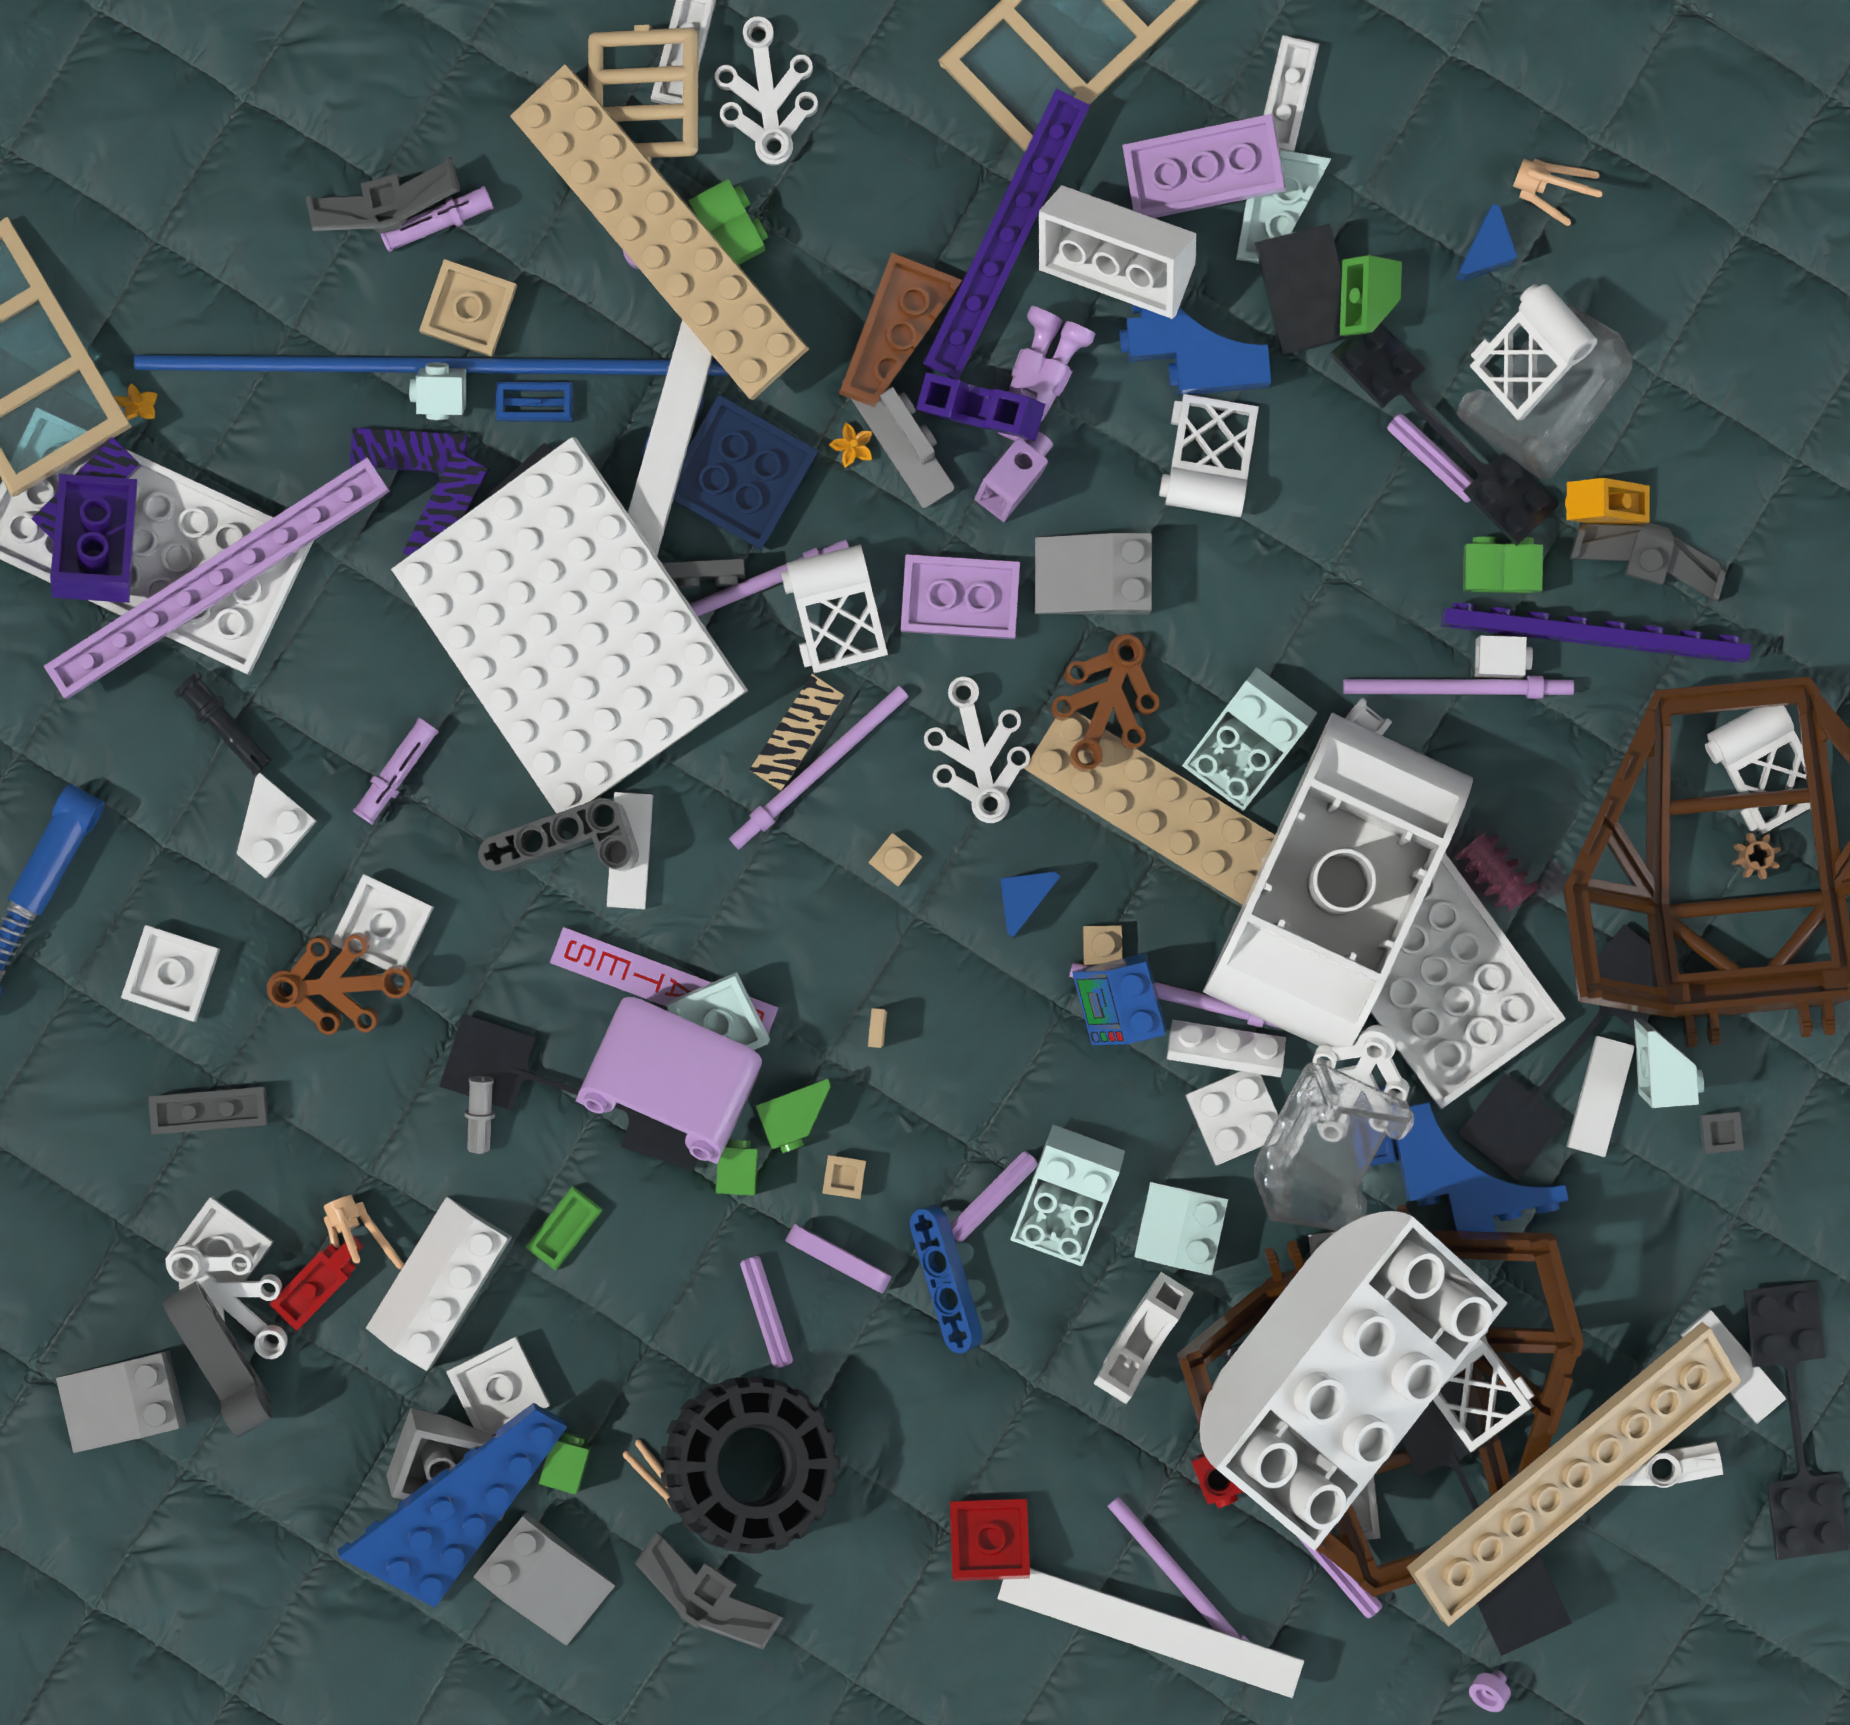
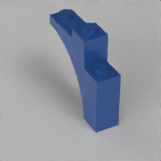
[1119,304,1271,396]
[1391,1102,1568,1232]

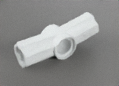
[1618,1441,1723,1488]

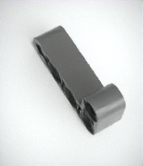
[478,798,639,873]
[162,1280,272,1438]

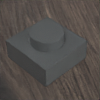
[1699,1112,1744,1154]

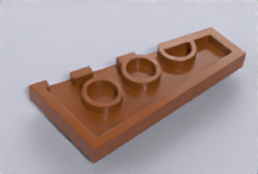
[839,253,962,407]

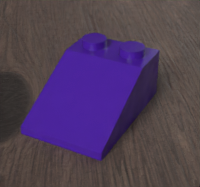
[50,474,137,603]

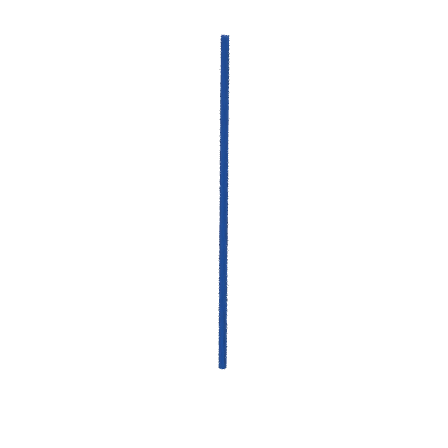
[134,355,781,376]

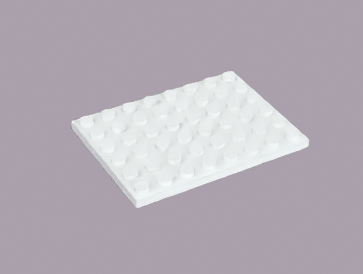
[391,437,748,813]

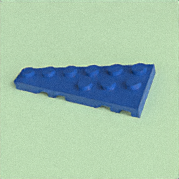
[337,1403,567,1608]

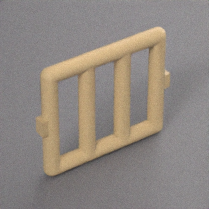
[588,25,698,162]

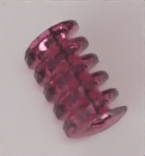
[1454,830,1539,914]

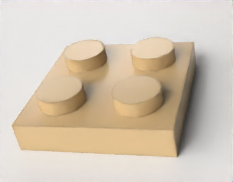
[419,259,517,358]

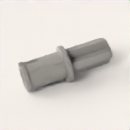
[465,1076,495,1154]

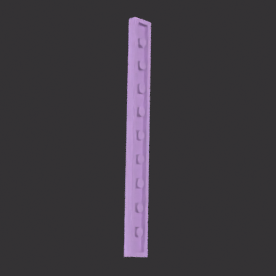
[44,458,390,699]

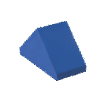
[1455,204,1517,281]
[1000,872,1061,938]

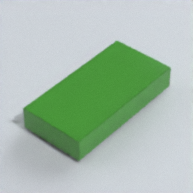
[526,1186,603,1271]

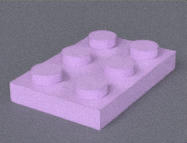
[901,555,1020,639]

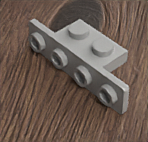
[842,380,954,509]

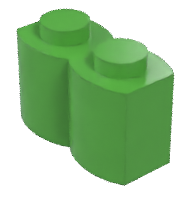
[688,179,768,265]
[1463,537,1543,593]

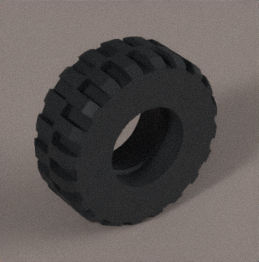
[660,1377,840,1554]

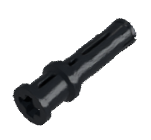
[173,671,272,776]

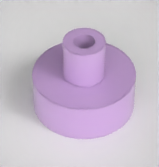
[1469,1670,1511,1712]

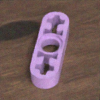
[785,1224,892,1293]

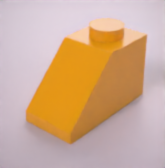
[1565,478,1650,524]

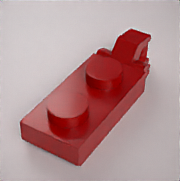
[269,1235,365,1331]

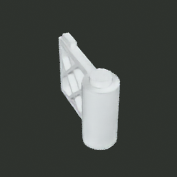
[1470,284,1597,420]
[1159,394,1259,517]
[781,544,888,673]
[1705,706,1810,834]
[1433,1330,1535,1452]

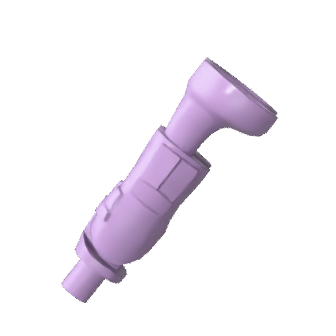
[998,306,1096,442]

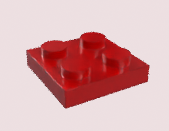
[950,1499,1030,1581]

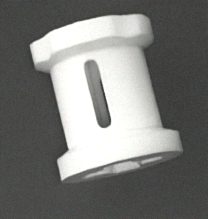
[1345,697,1392,735]

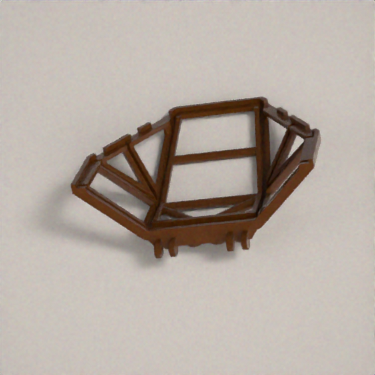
[1563,677,1850,1048]
[1177,1204,1584,1597]

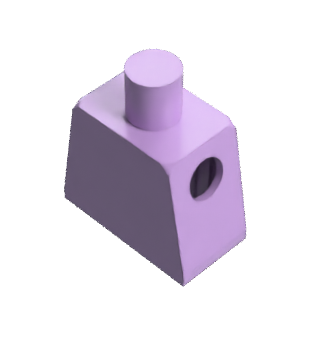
[974,431,1053,522]

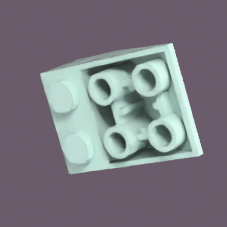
[1182,667,1317,811]
[1010,1125,1125,1266]

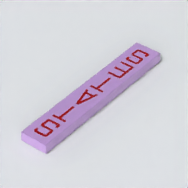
[550,927,779,1035]

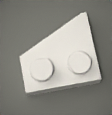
[237,773,317,879]

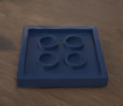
[673,395,818,551]

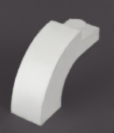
[1093,1272,1194,1404]

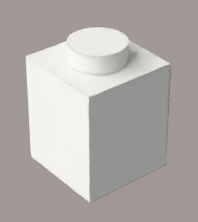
[1475,635,1533,679]

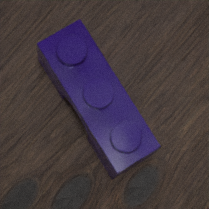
[916,372,1046,441]

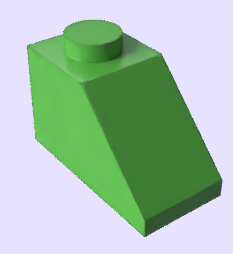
[1340,255,1402,336]
[756,1079,831,1153]

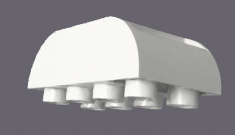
[1203,713,1473,1047]
[1200,1211,1507,1551]

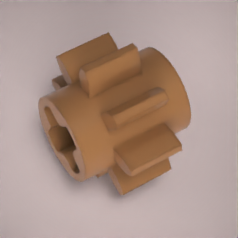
[1732,833,1781,880]

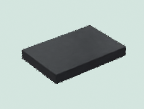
[1254,223,1348,354]

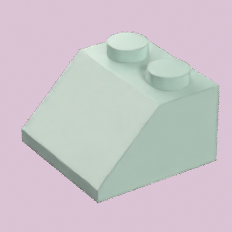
[1634,1018,1704,1108]
[1134,1182,1228,1275]

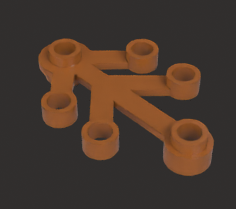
[1051,634,1160,772]
[267,932,414,1035]

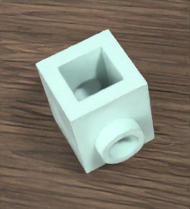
[409,362,466,420]

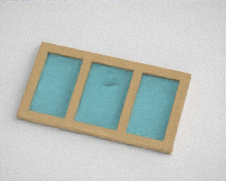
[938,0,1200,152]
[0,217,132,497]

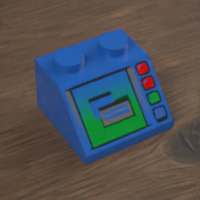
[1072,953,1166,1045]

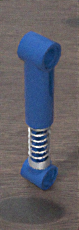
[0,783,105,997]

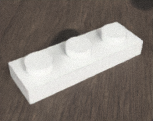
[1167,1020,1286,1077]

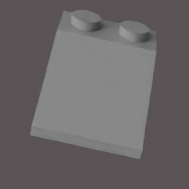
[1035,533,1152,615]
[56,1350,187,1453]
[386,1408,505,1521]
[474,1512,616,1646]

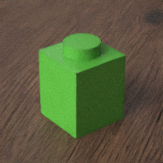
[716,1139,759,1196]
[539,1432,592,1495]

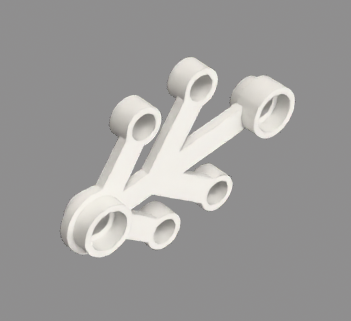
[715,16,818,165]
[924,677,1030,823]
[1299,1025,1410,1141]
[166,1244,288,1359]

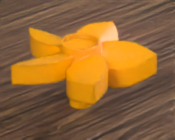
[114,383,158,420]
[828,422,872,468]

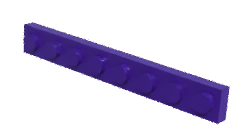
[922,88,1090,380]
[1440,603,1751,663]

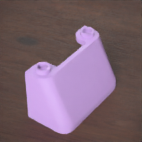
[576,997,762,1164]

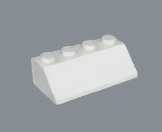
[1039,185,1196,319]
[366,1197,512,1371]

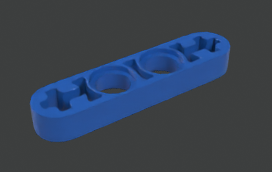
[910,1205,983,1353]

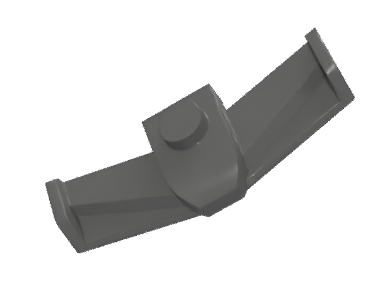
[306,157,460,234]
[1569,523,1726,602]
[635,1530,785,1650]

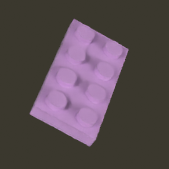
[1122,114,1286,218]

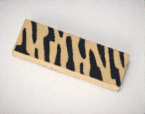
[749,674,844,791]

